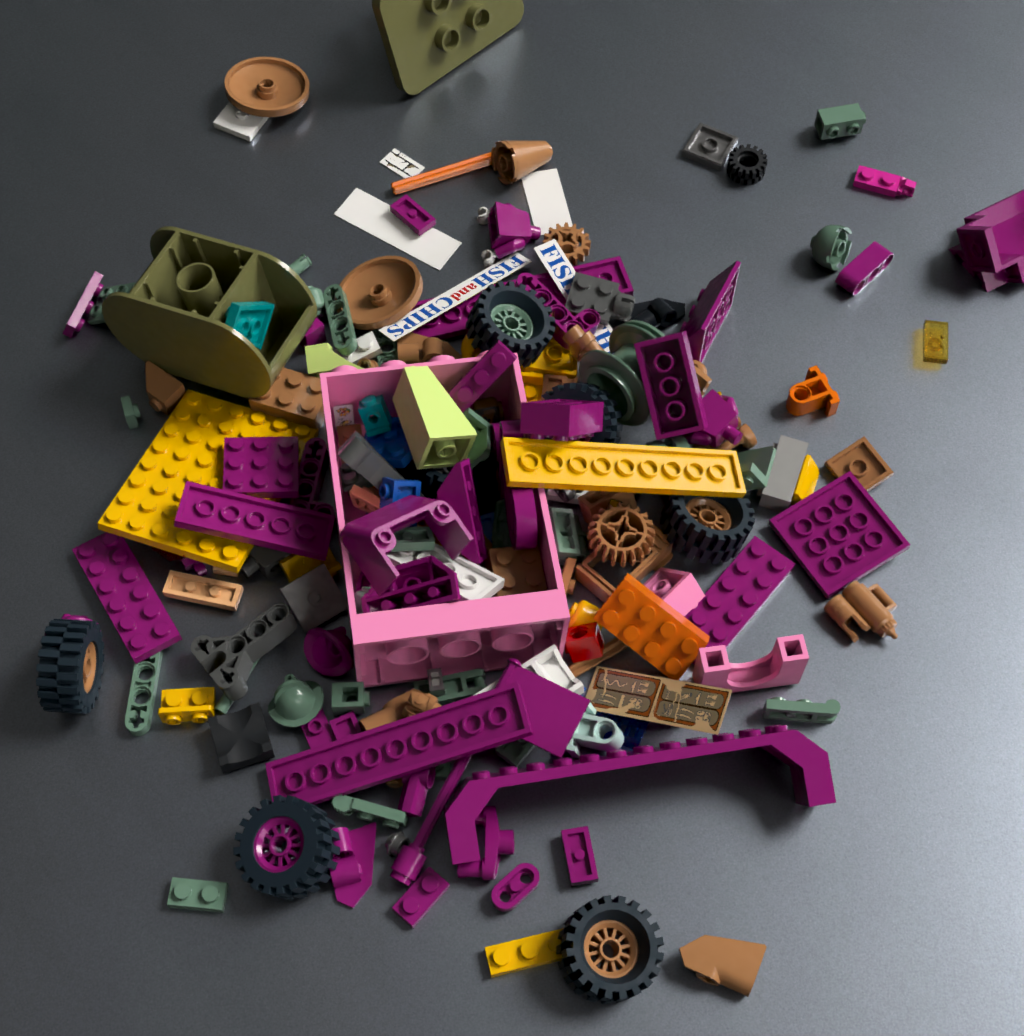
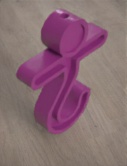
[491,419,538,550]

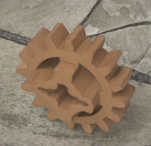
[543,222,591,266]

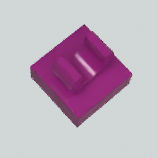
[181,557,208,576]

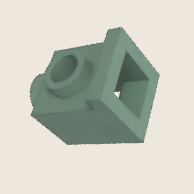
[331,682,370,717]

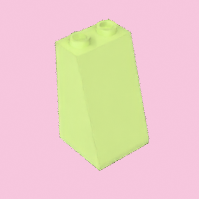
[392,366,477,470]

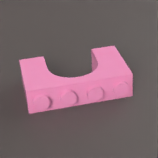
[692,634,809,693]

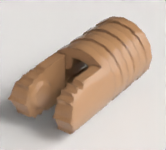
[824,594,871,643]

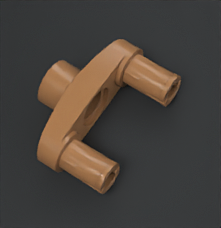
[562,324,605,363]

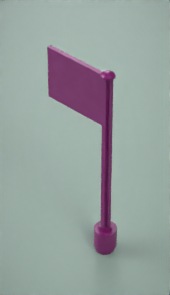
[390,658,590,886]

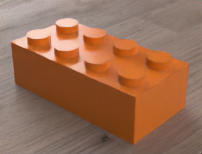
[593,573,710,680]

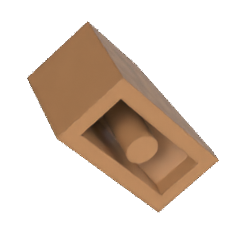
[145,360,186,415]

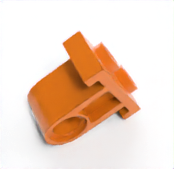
[786,365,840,417]

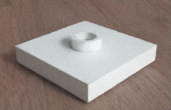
[213,101,269,142]

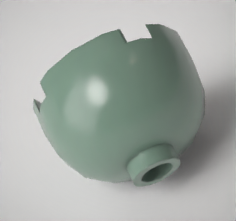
[810,224,852,271]

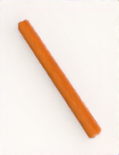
[391,152,492,195]

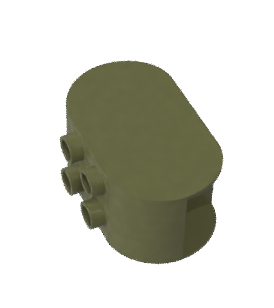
[102,226,317,398]

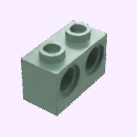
[549,507,581,566]

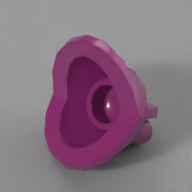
[304,626,353,677]

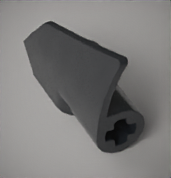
[622,298,685,328]

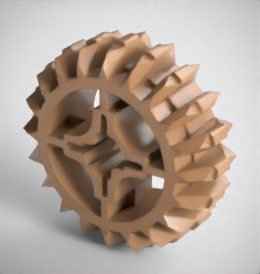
[587,501,655,568]

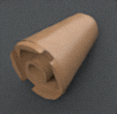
[491,140,553,184]

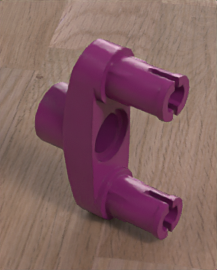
[457,806,515,880]

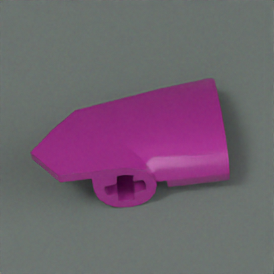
[329,822,377,909]

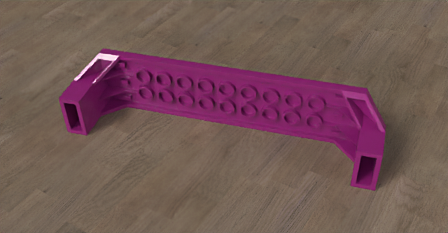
[444,724,836,865]

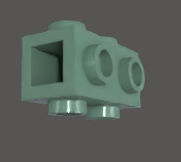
[814,103,866,140]

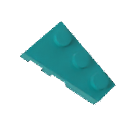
[225,301,275,350]

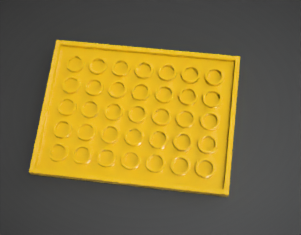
[97,390,319,574]

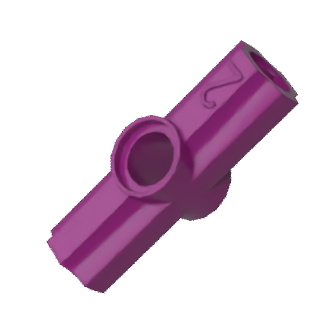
[397,767,436,818]

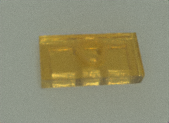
[923,320,948,364]

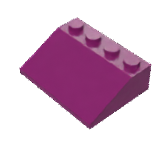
[680,261,741,363]

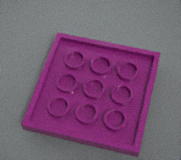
[769,471,910,599]

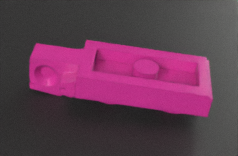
[853,165,917,198]

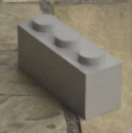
[757,435,809,512]

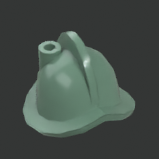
[268,674,324,727]

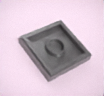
[682,123,738,171]

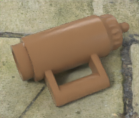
[842,580,898,639]

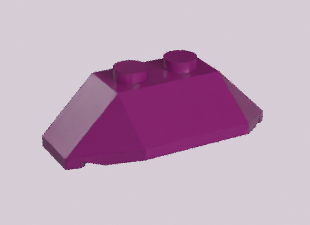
[436,458,488,564]
[361,555,461,613]

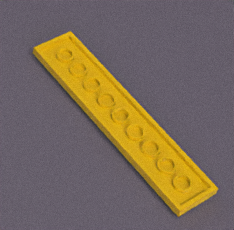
[500,437,746,498]

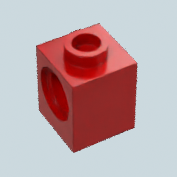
[564,622,605,663]

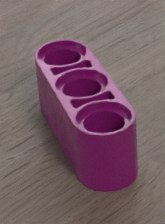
[835,241,894,296]

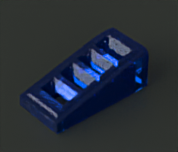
[595,711,649,749]

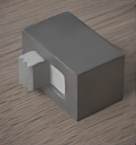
[427,668,445,696]

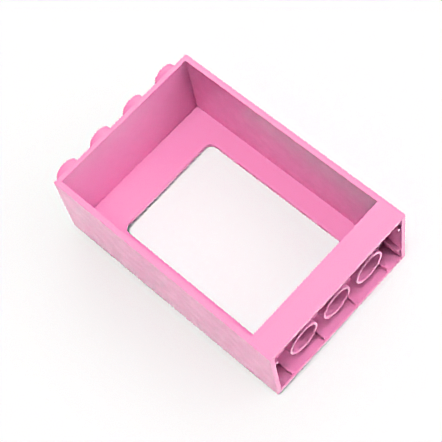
[319,350,570,688]

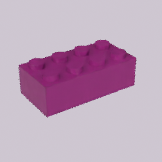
[634,331,708,440]
[520,399,604,441]

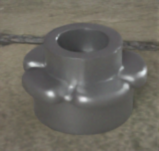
[385,831,410,857]

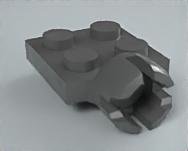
[565,272,635,326]

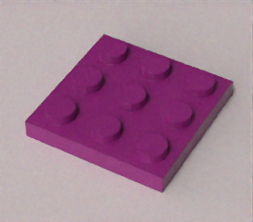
[223,436,299,498]

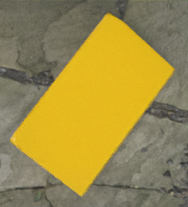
[790,454,819,506]

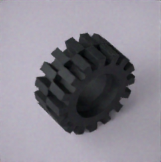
[727,144,767,185]

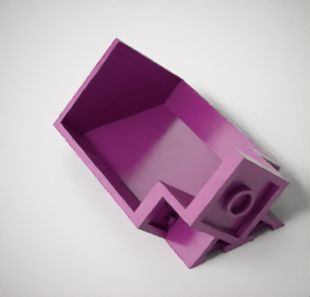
[948,189,1024,293]

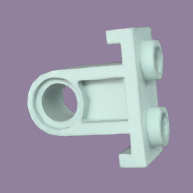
[566,703,624,759]

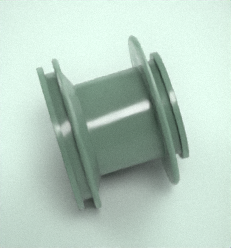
[579,320,665,426]

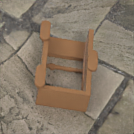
[575,513,673,603]

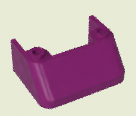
[340,495,474,597]

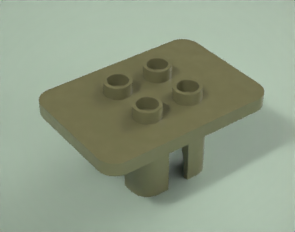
[372,0,524,95]

